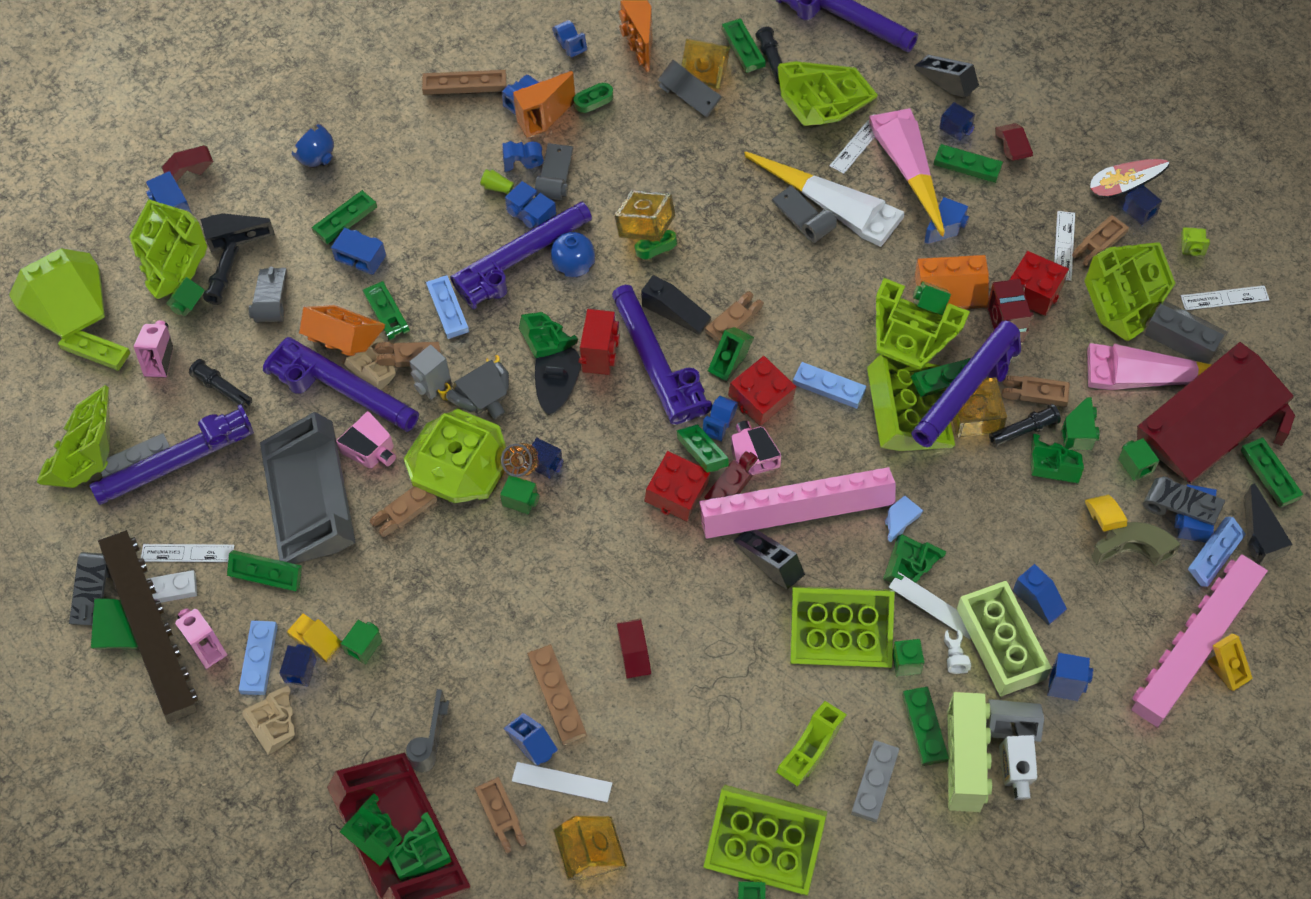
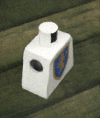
[999,735,1037,800]

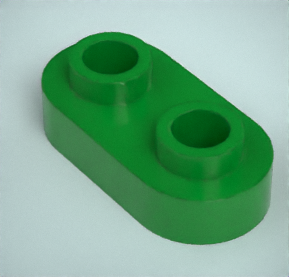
[574,83,614,113]
[634,230,678,260]

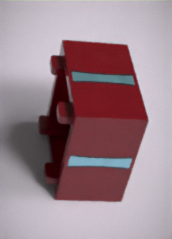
[986,279,1034,342]

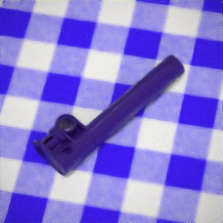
[776,0,918,53]
[450,201,592,310]
[612,285,713,425]
[912,321,1021,447]
[263,337,419,432]
[89,404,254,506]

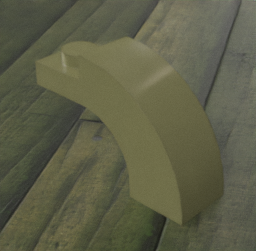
[1092,522,1181,566]

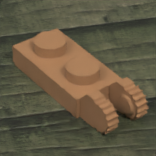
[1072,215,1129,267]
[705,291,764,343]
[375,342,441,367]
[1001,375,1070,407]
[370,486,437,537]
[475,777,527,854]

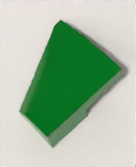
[1031,433,1084,483]
[883,534,946,583]
[91,599,138,650]
[340,794,403,866]

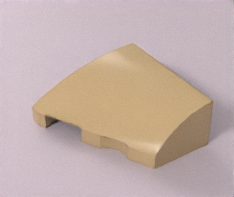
[344,337,396,390]
[242,686,295,755]

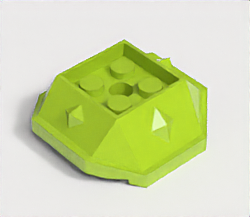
[404,409,510,503]

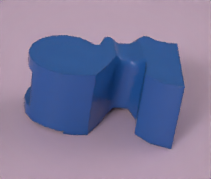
[552,20,587,58]
[502,75,539,115]
[502,141,544,172]
[703,396,738,442]

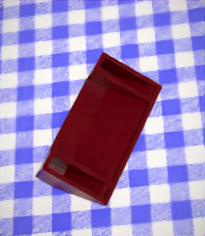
[1137,342,1294,484]
[327,752,471,899]

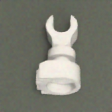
[944,630,971,674]

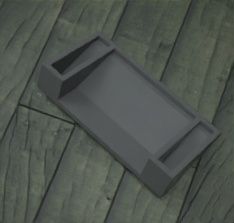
[260,412,356,564]

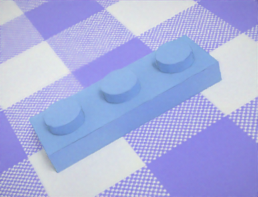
[426,275,469,339]
[793,362,866,409]
[1188,517,1246,587]
[239,621,278,695]

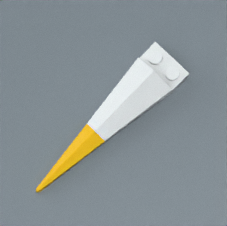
[744,151,904,247]

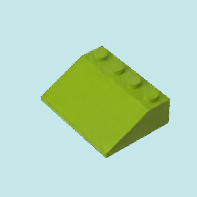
[867,354,955,451]
[790,586,895,668]
[703,785,828,896]

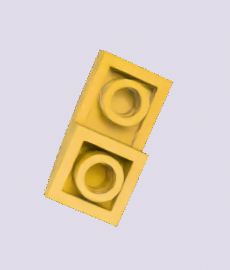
[1085,495,1127,532]

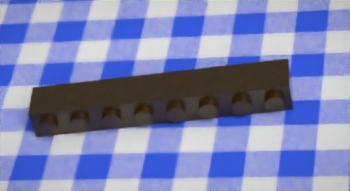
[98,530,199,724]

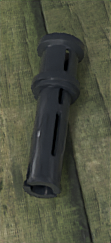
[755,26,782,85]
[202,242,239,305]
[189,359,252,410]
[989,404,1061,447]

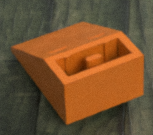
[619,0,653,72]
[513,71,575,138]

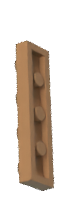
[422,70,507,95]
[527,644,587,745]

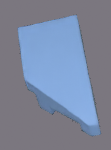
[885,496,923,542]

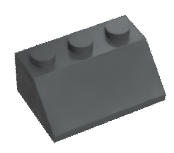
[1145,301,1228,364]

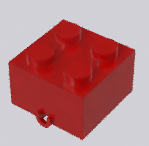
[1009,251,1069,316]
[578,309,620,375]
[728,356,797,426]
[644,451,710,522]

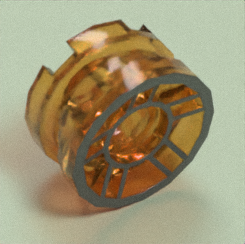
[501,443,539,477]

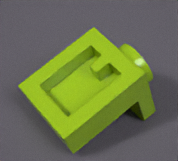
[1181,227,1210,256]

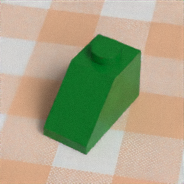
[707,327,754,381]

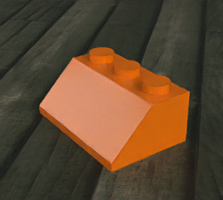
[915,255,989,310]
[299,305,385,356]

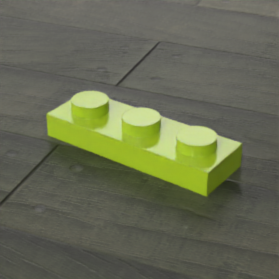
[58,330,131,371]

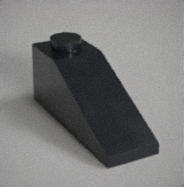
[914,55,979,97]
[201,213,275,252]
[641,275,711,335]
[1244,484,1293,565]
[734,530,805,590]

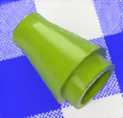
[480,169,514,194]

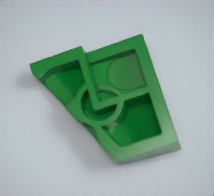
[519,312,578,358]
[389,812,452,882]

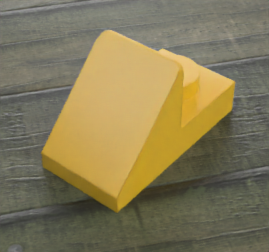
[287,613,342,662]
[1208,633,1253,691]

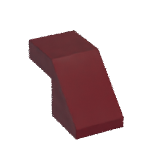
[995,123,1033,161]
[162,145,213,182]
[1268,403,1295,446]
[616,618,652,679]

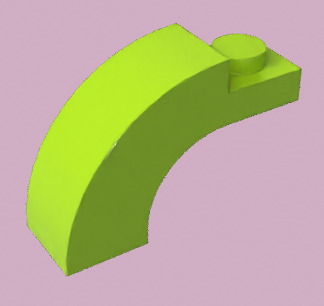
[776,701,847,787]

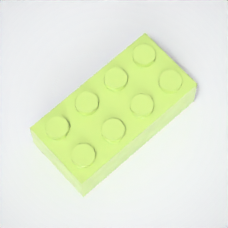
[957,581,1052,697]
[947,692,992,812]

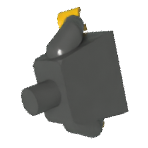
[437,355,509,420]

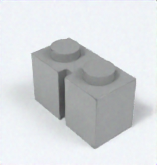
[409,345,452,400]
[986,699,1044,742]

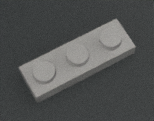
[101,433,170,478]
[851,740,900,823]

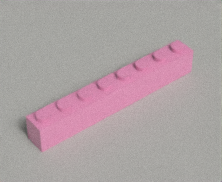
[699,467,896,539]
[1131,554,1268,728]

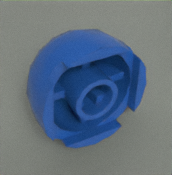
[291,124,334,167]
[551,232,595,277]

